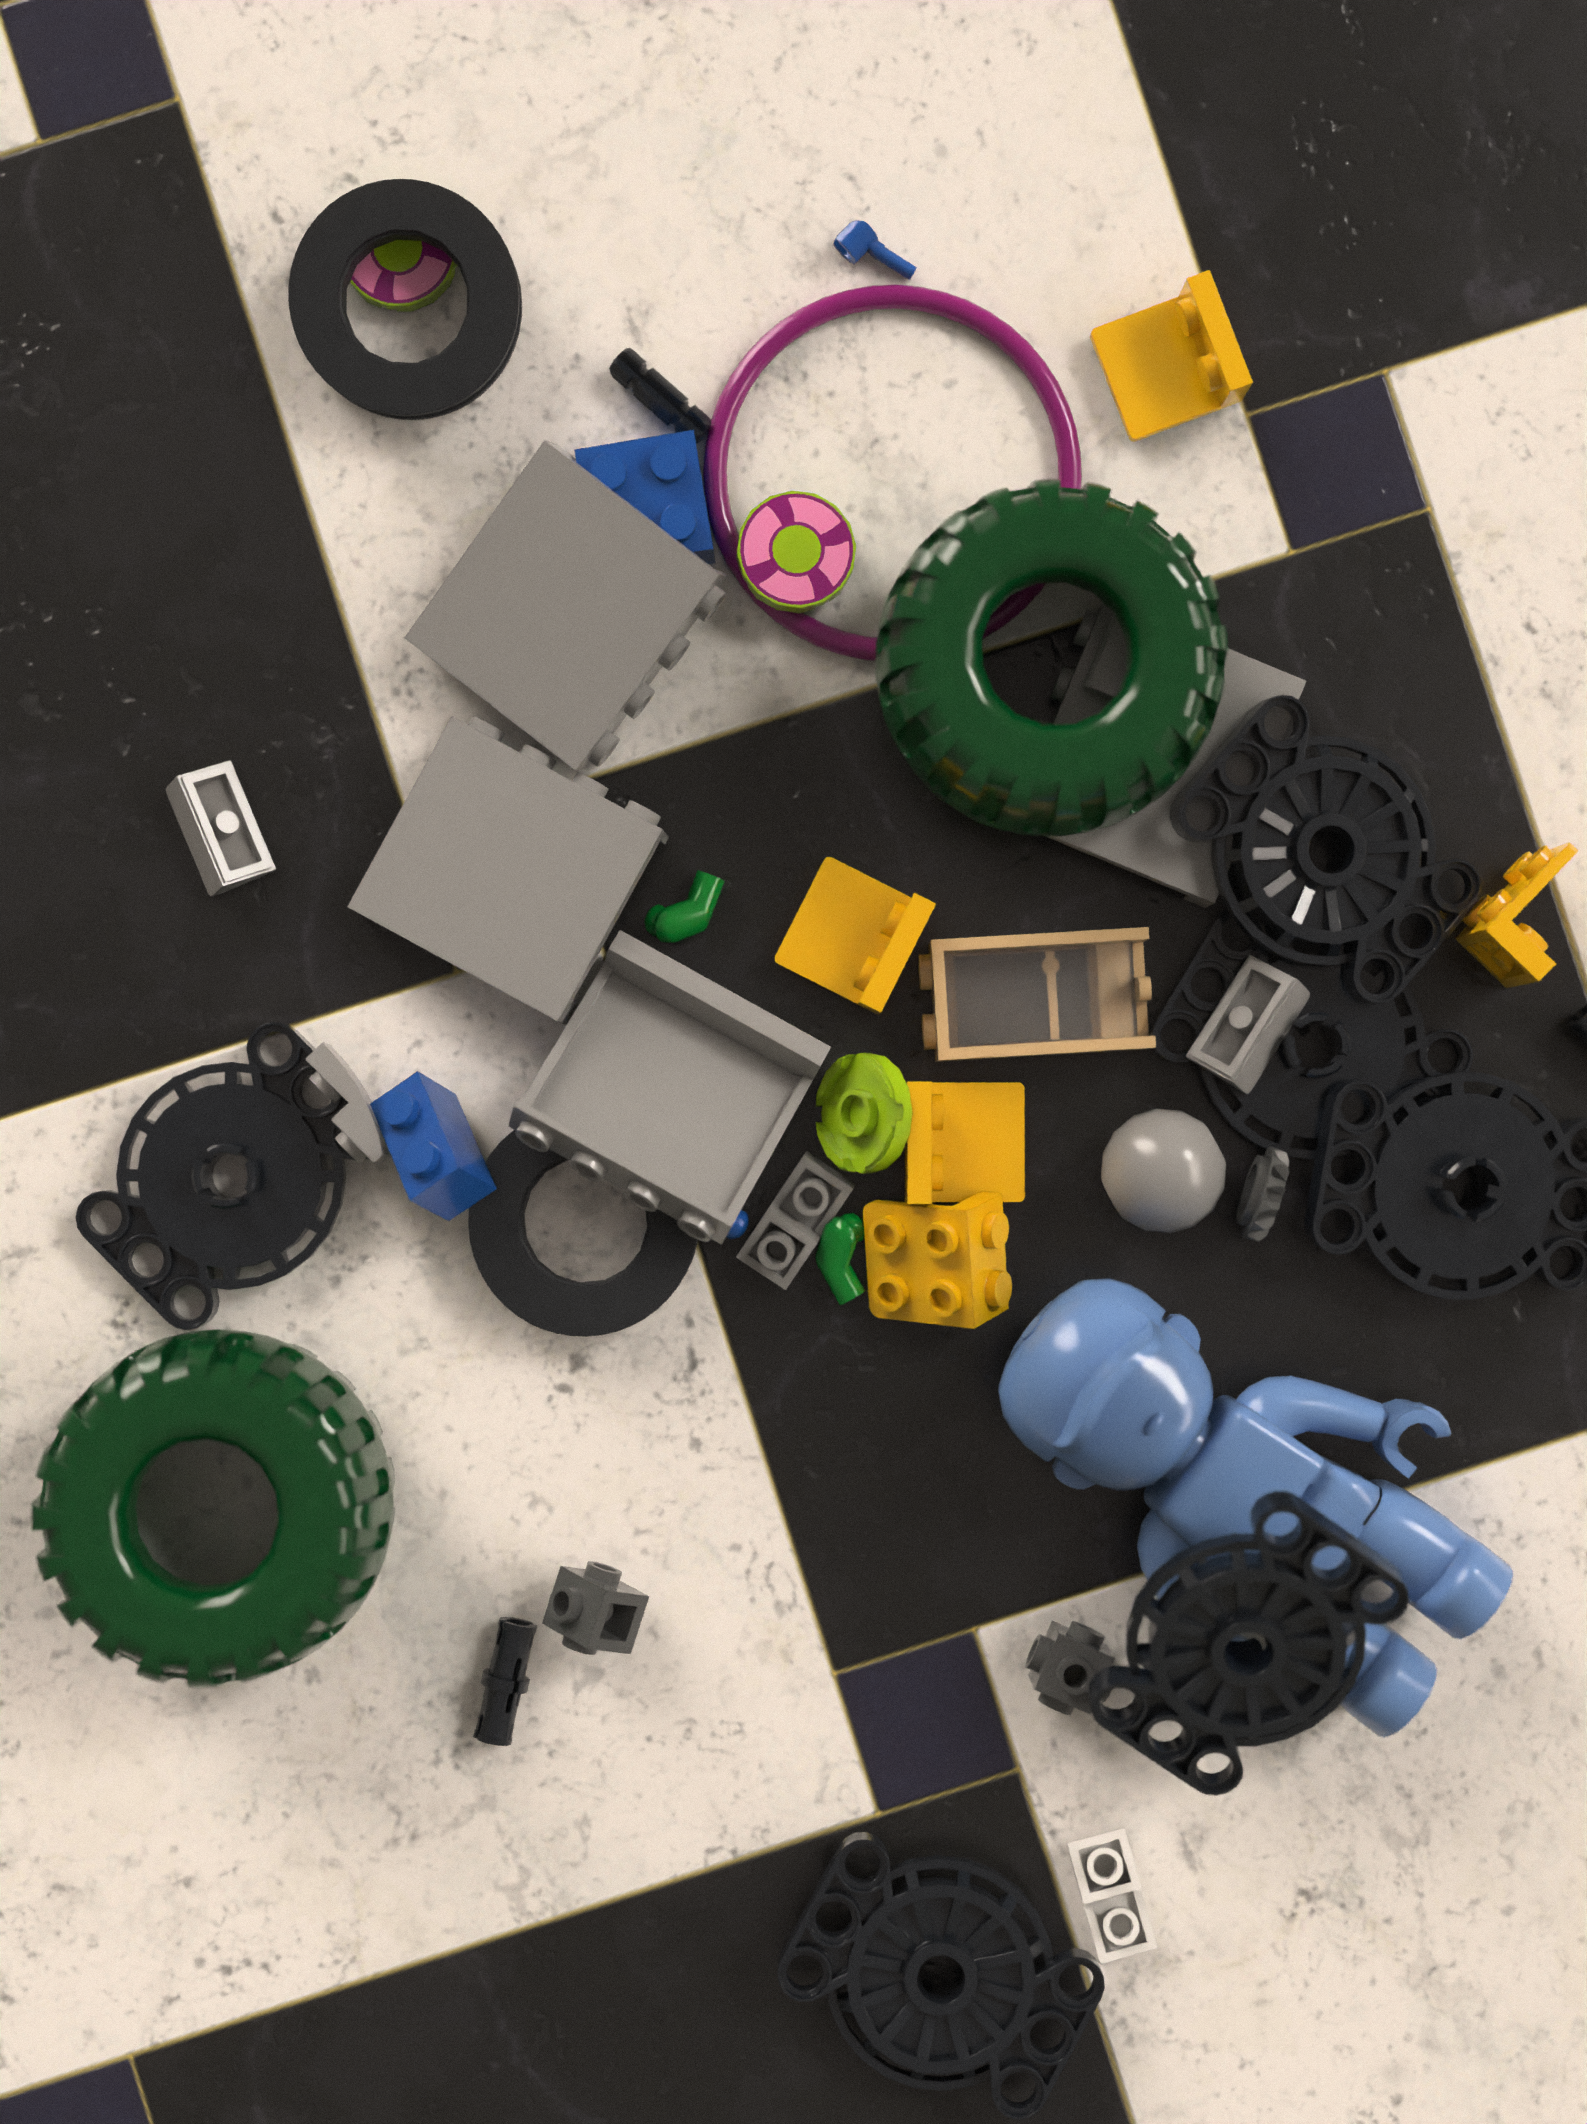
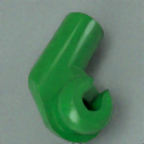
[644,870,725,943]
[815,1213,865,1305]

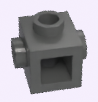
[542,1561,649,1655]
[1025,1621,1115,1715]

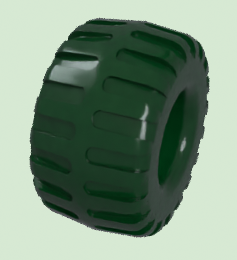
[875,479,1228,836]
[30,1329,395,1688]

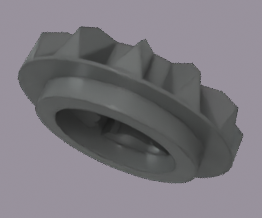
[1236,1146,1290,1242]

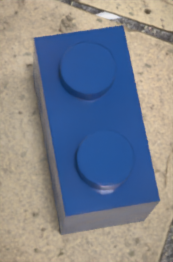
[370,1071,497,1221]

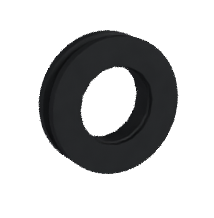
[288,179,522,420]
[468,1130,698,1337]

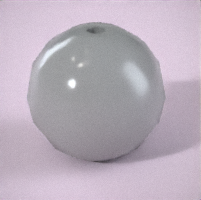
[1101,1109,1227,1233]

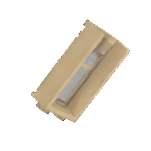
[918,927,1156,1062]

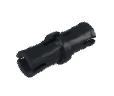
[473,1617,537,1746]

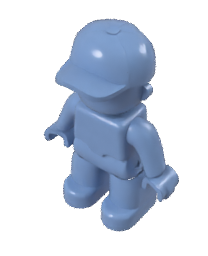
[998,1278,1513,1738]

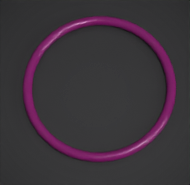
[703,285,1082,661]

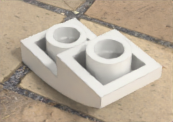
[1067,1828,1158,1964]

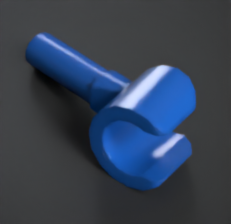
[834,220,917,280]

